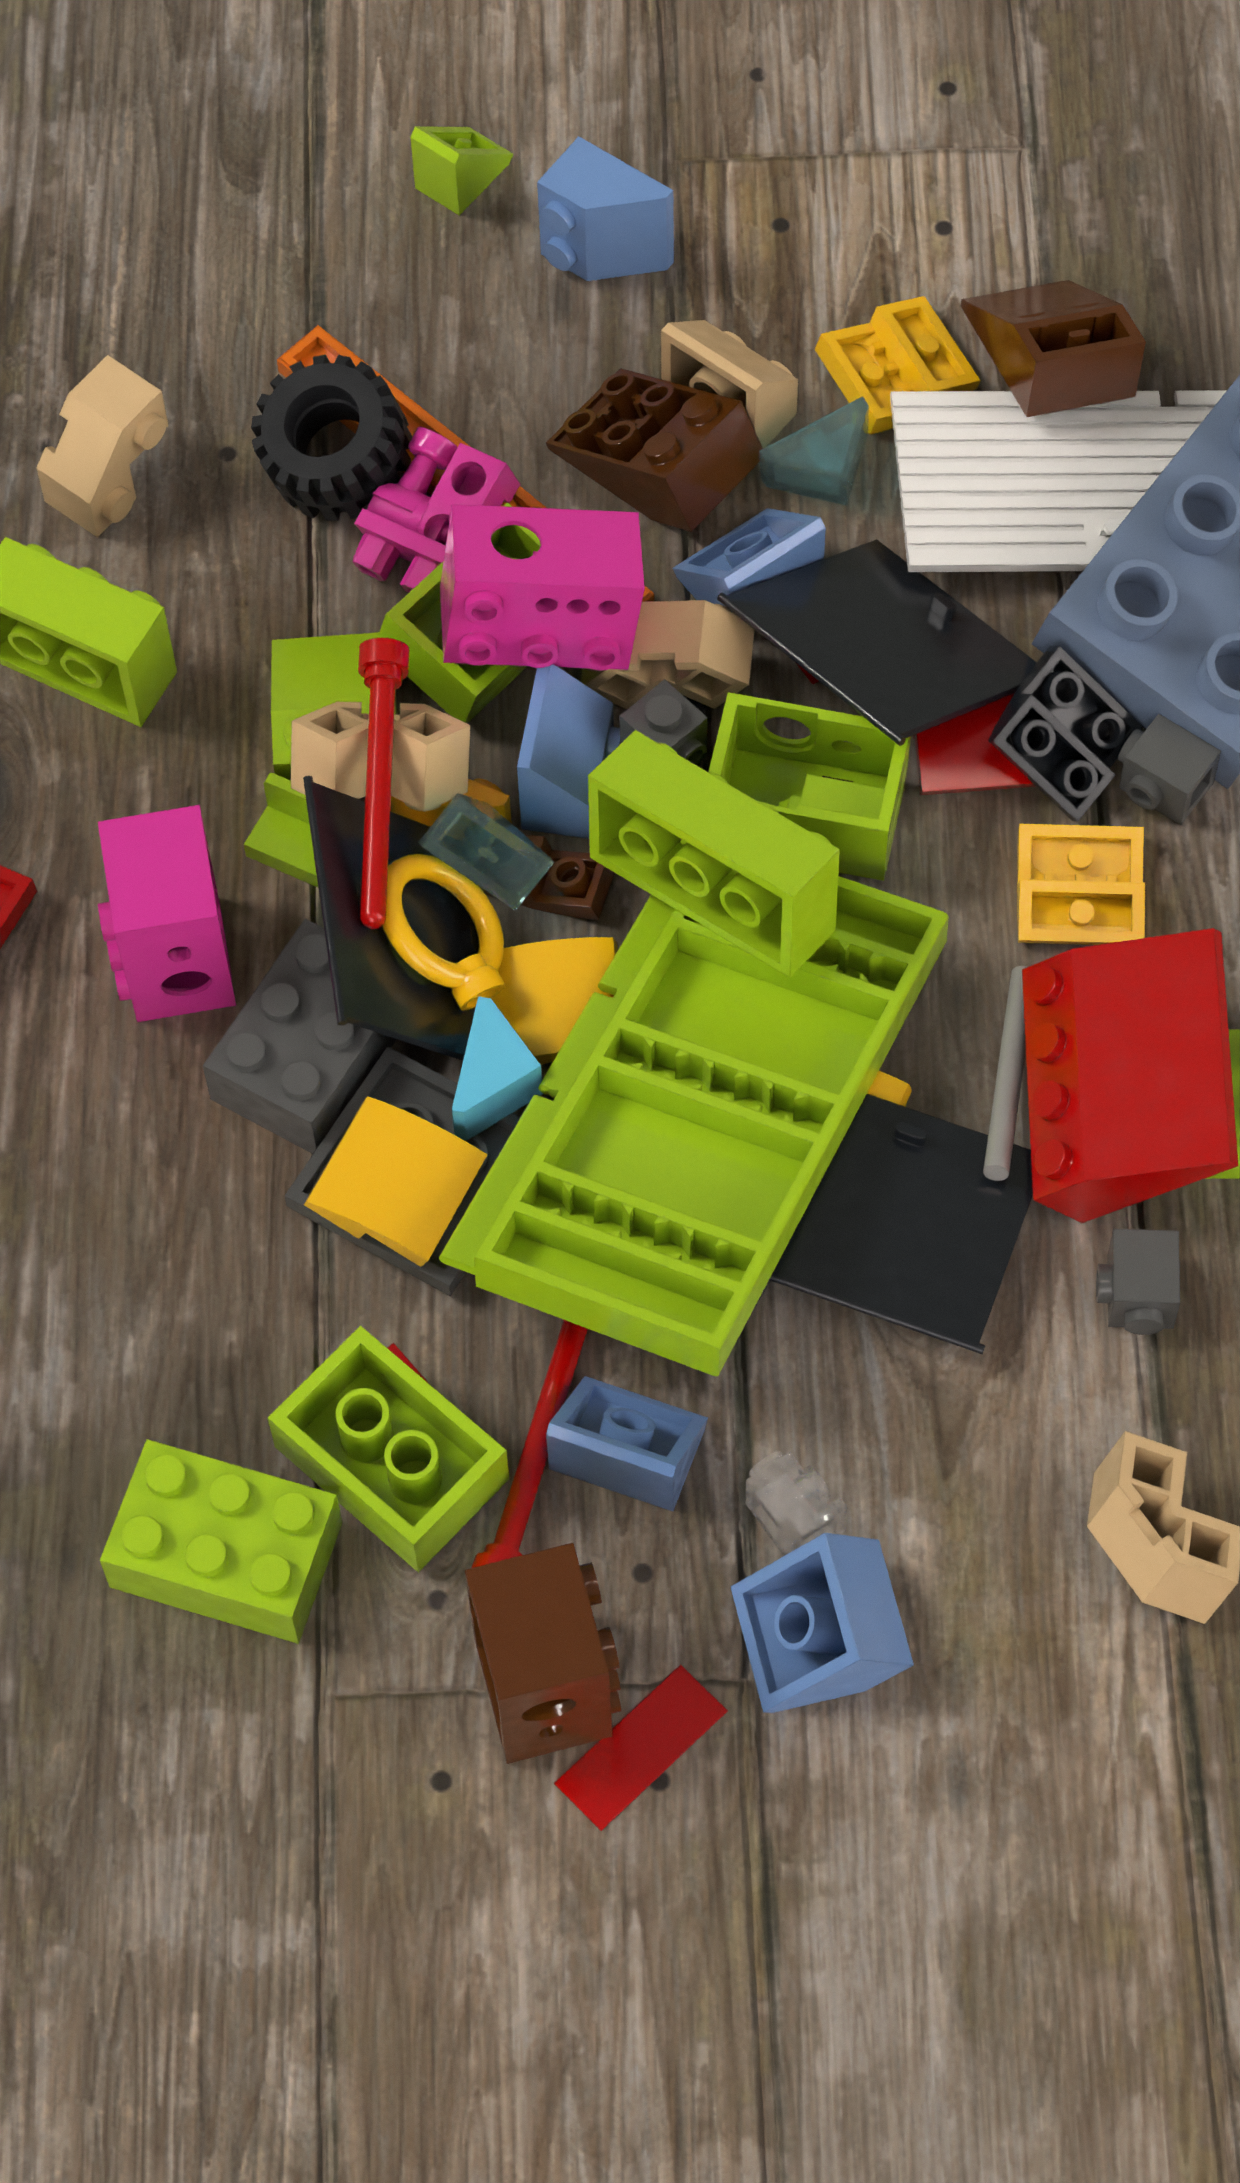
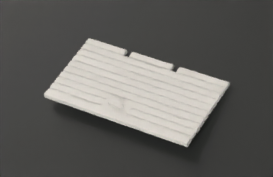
[890,390,1227,572]

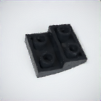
[988,646,1143,822]

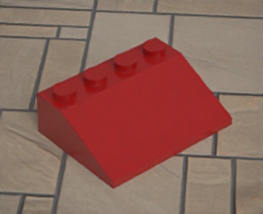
[1022,928,1238,1223]

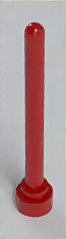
[358,638,410,929]
[471,1320,588,1568]

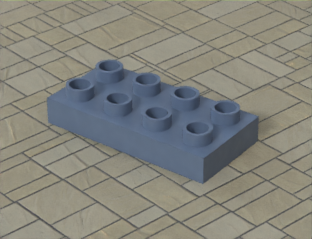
[1032,375,1240,789]

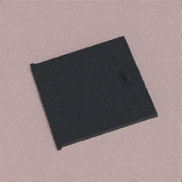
[717,539,1037,746]
[303,776,479,1061]
[769,1094,1033,1354]

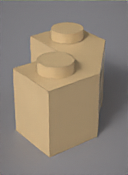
[37,355,168,538]
[581,600,755,709]
[291,702,470,812]
[1087,1431,1240,1624]

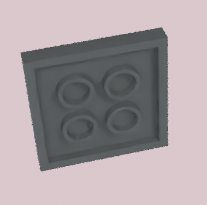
[285,1047,520,1296]

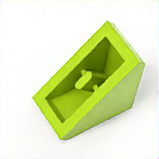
[410,126,514,216]

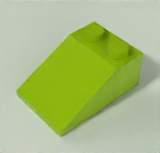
[271,632,397,780]

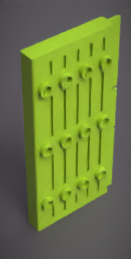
[439,876,949,1376]

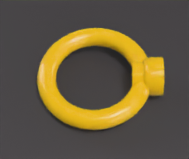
[382,854,505,1011]

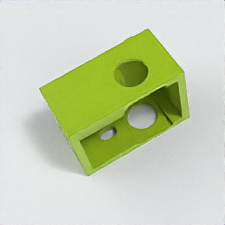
[709,692,911,881]

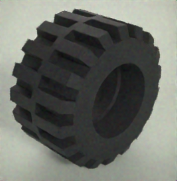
[251,355,412,521]

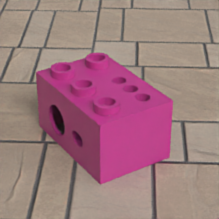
[440,504,645,670]
[98,805,236,1022]

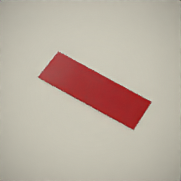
[554,1665,728,1831]

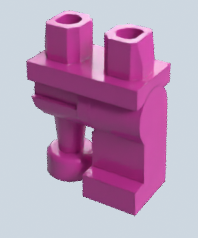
[352,427,520,593]

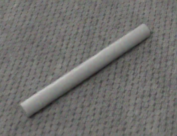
[983,966,1027,1181]

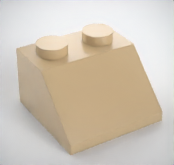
[661,320,798,449]

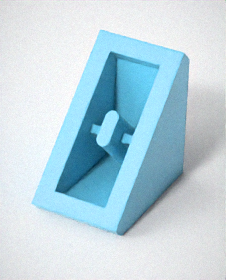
[452,996,543,1140]

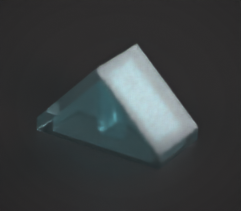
[759,396,869,506]
[419,793,554,911]

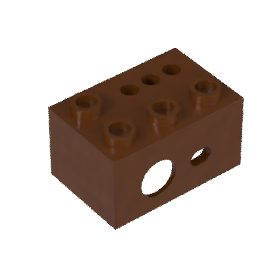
[464,1543,622,1764]

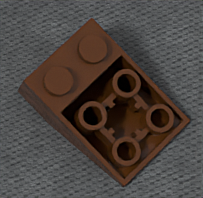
[961,280,1146,417]
[546,368,766,532]

